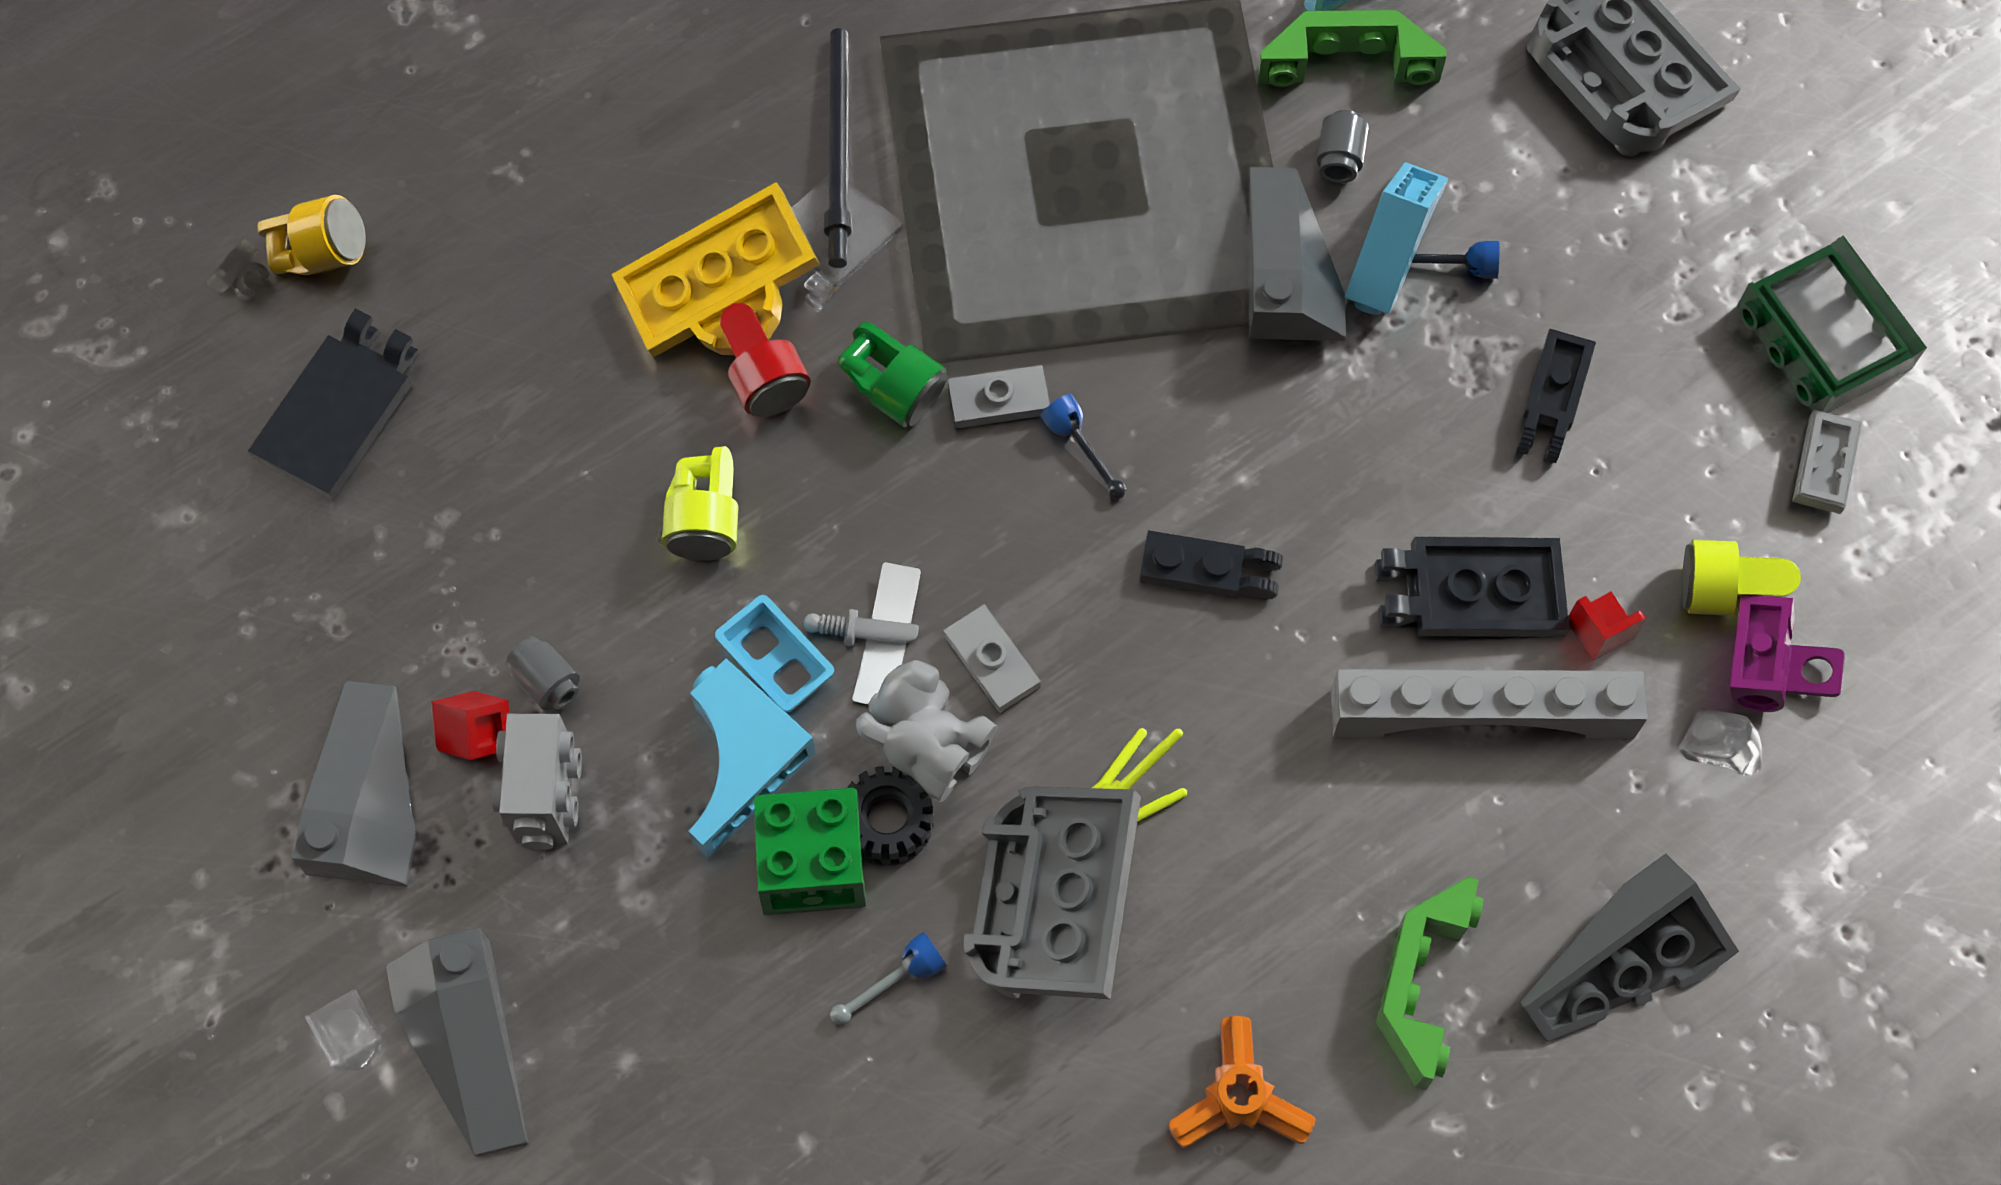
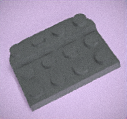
[1527,0,1741,156]
[964,786,1141,999]

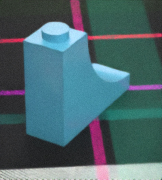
[1344,162,1449,315]
[688,658,816,859]

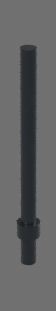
[824,28,852,268]

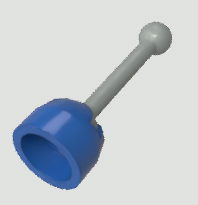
[830,932,947,1025]

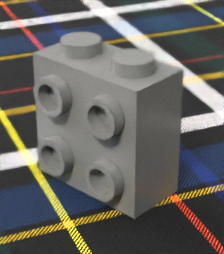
[492,714,582,850]

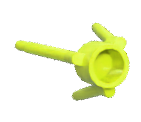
[1092,728,1187,822]

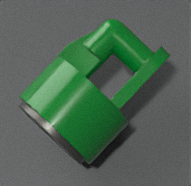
[838,322,947,427]

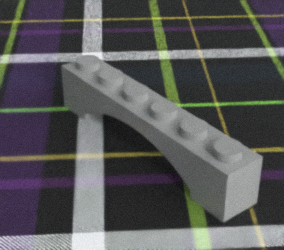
[1331,669,1648,739]

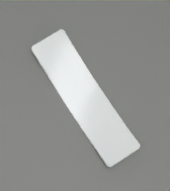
[852,562,921,704]

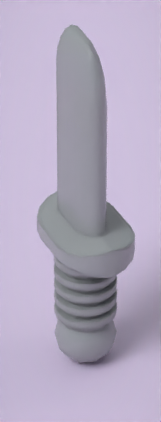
[803,609,919,646]

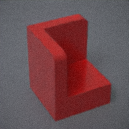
[1568,591,1647,661]
[431,691,510,760]

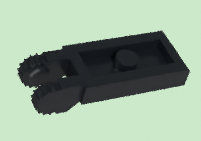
[1516,328,1596,463]
[1139,530,1283,600]

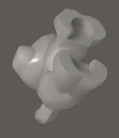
[856,660,998,802]

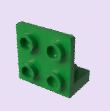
[754,788,866,915]

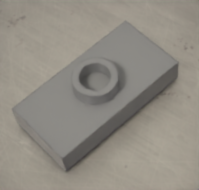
[948,365,1050,429]
[1792,410,1862,514]
[943,604,1041,714]

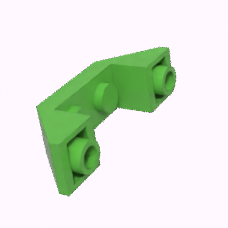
[1257,10,1447,87]
[1376,877,1484,1090]

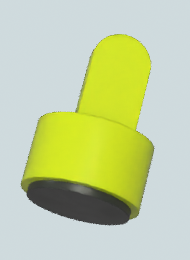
[662,446,739,560]
[1682,539,1801,616]

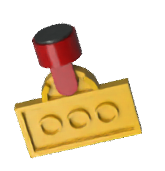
[611,182,820,417]

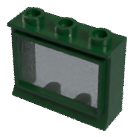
[1737,235,1927,413]

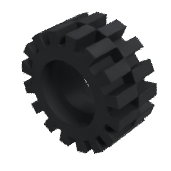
[847,766,934,866]

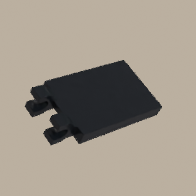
[248,308,420,501]
[1375,537,1570,637]

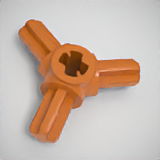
[1168,1016,1316,1148]

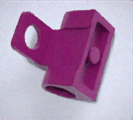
[1730,595,1845,712]

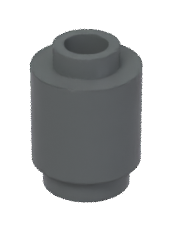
[1317,110,1369,183]
[506,636,580,710]

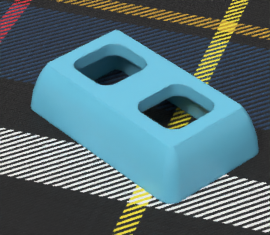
[715,595,834,712]

